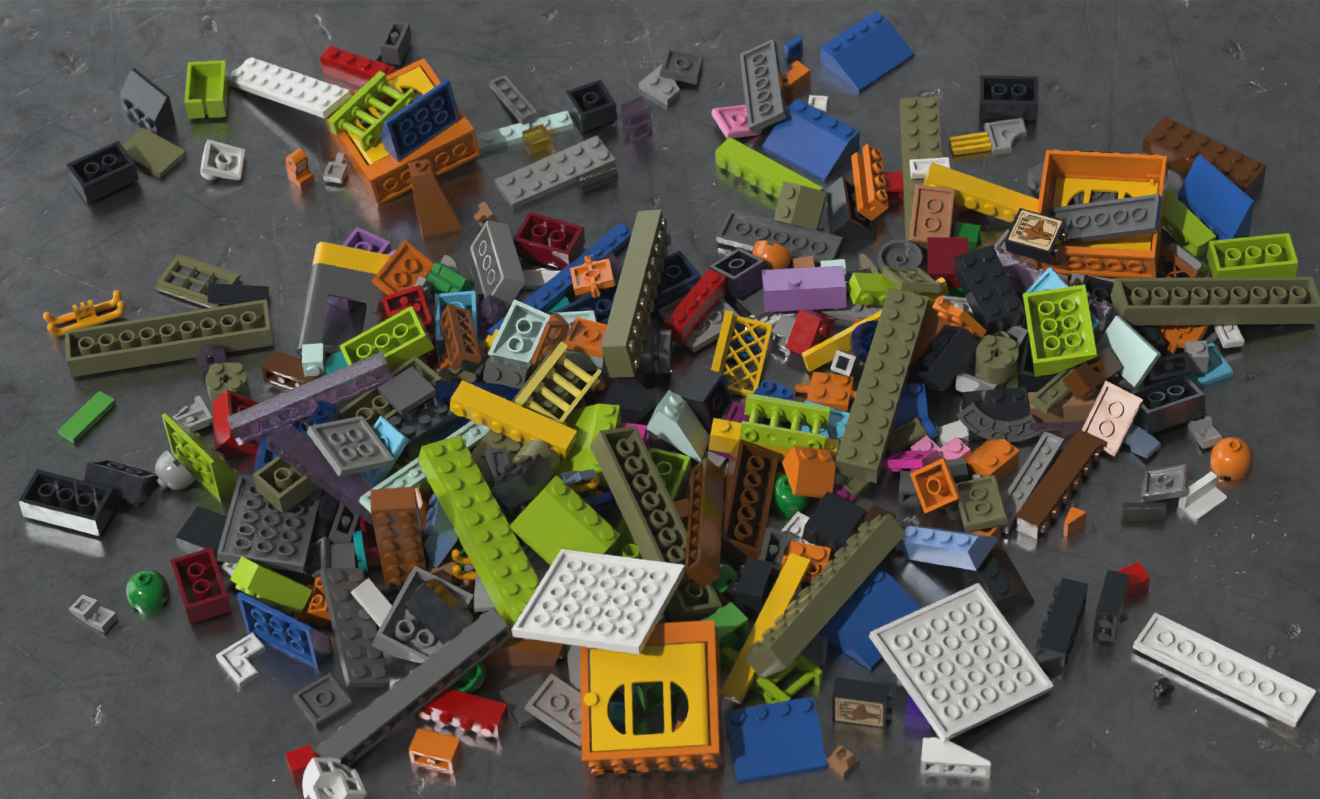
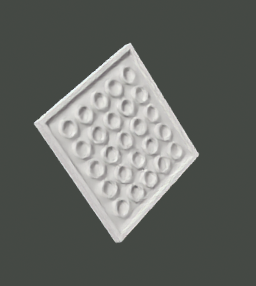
[512,549,685,654]
[869,583,1054,742]

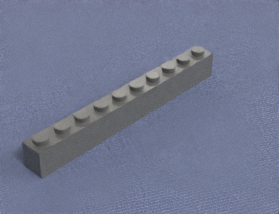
[315,608,513,767]

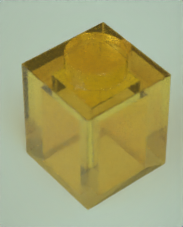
[522,124,553,157]

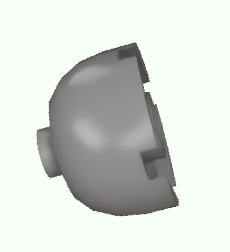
[155,450,197,491]

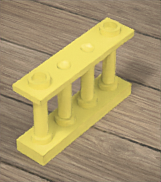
[514,341,602,426]

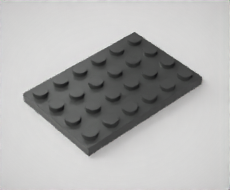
[217,474,323,573]

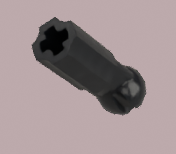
[311,488,340,543]

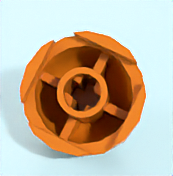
[752,240,792,270]
[1210,437,1253,480]

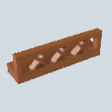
[1150,235,1206,278]
[439,304,481,370]
[520,313,569,390]

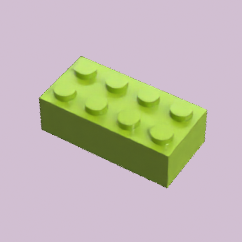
[1207,233,1298,278]
[340,306,434,388]

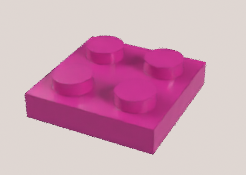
[882,450,938,472]

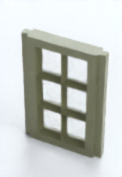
[155,254,241,308]

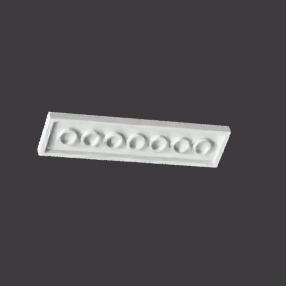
[228,57,352,118]
[1133,613,1316,728]

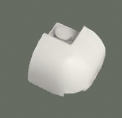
[303,758,367,799]

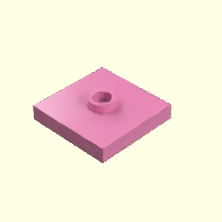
[711,105,763,139]

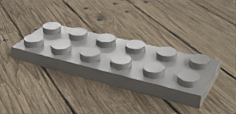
[494,136,616,209]

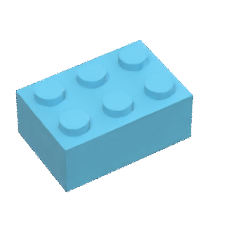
[435,291,479,356]

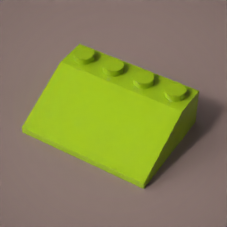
[1023,285,1097,377]
[552,404,621,487]
[162,413,239,502]
[509,475,620,566]

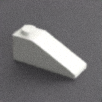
[921,737,991,778]

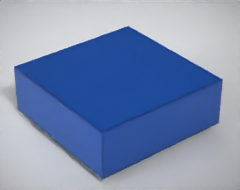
[784,36,803,61]

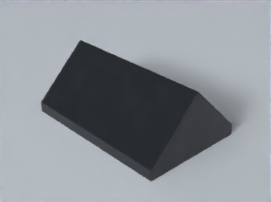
[404,578,478,645]

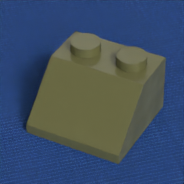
[773,181,828,231]

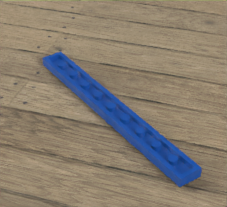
[487,223,633,336]

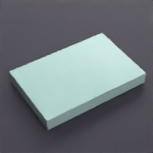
[1096,316,1161,388]

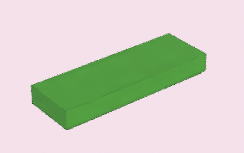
[58,390,116,444]

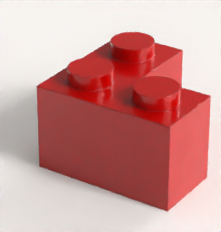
[381,285,435,328]
[785,310,836,355]

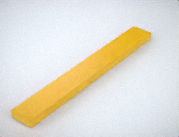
[801,277,950,372]
[721,553,811,704]

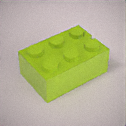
[184,60,229,119]
[230,556,312,614]

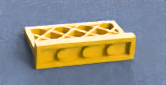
[711,310,773,396]

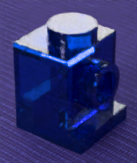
[308,399,341,426]

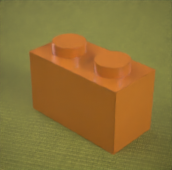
[408,728,462,773]

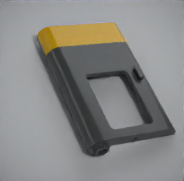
[296,242,391,358]

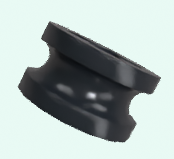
[1152,677,1175,700]

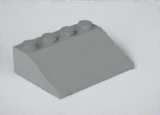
[372,566,473,664]

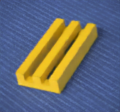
[949,132,992,156]

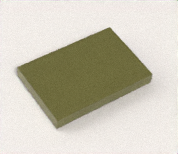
[123,128,186,179]
[881,266,941,293]
[955,475,1008,532]

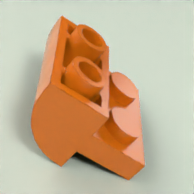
[779,540,831,584]
[294,577,331,628]

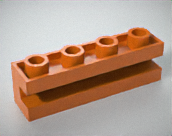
[851,144,888,221]

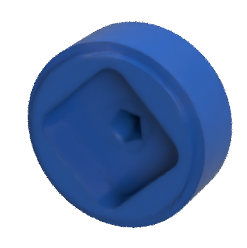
[921,418,938,439]

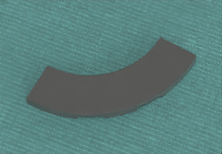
[956,403,1043,442]

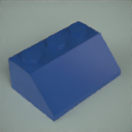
[893,382,928,430]

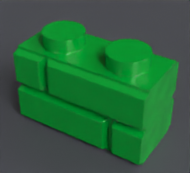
[426,261,475,294]

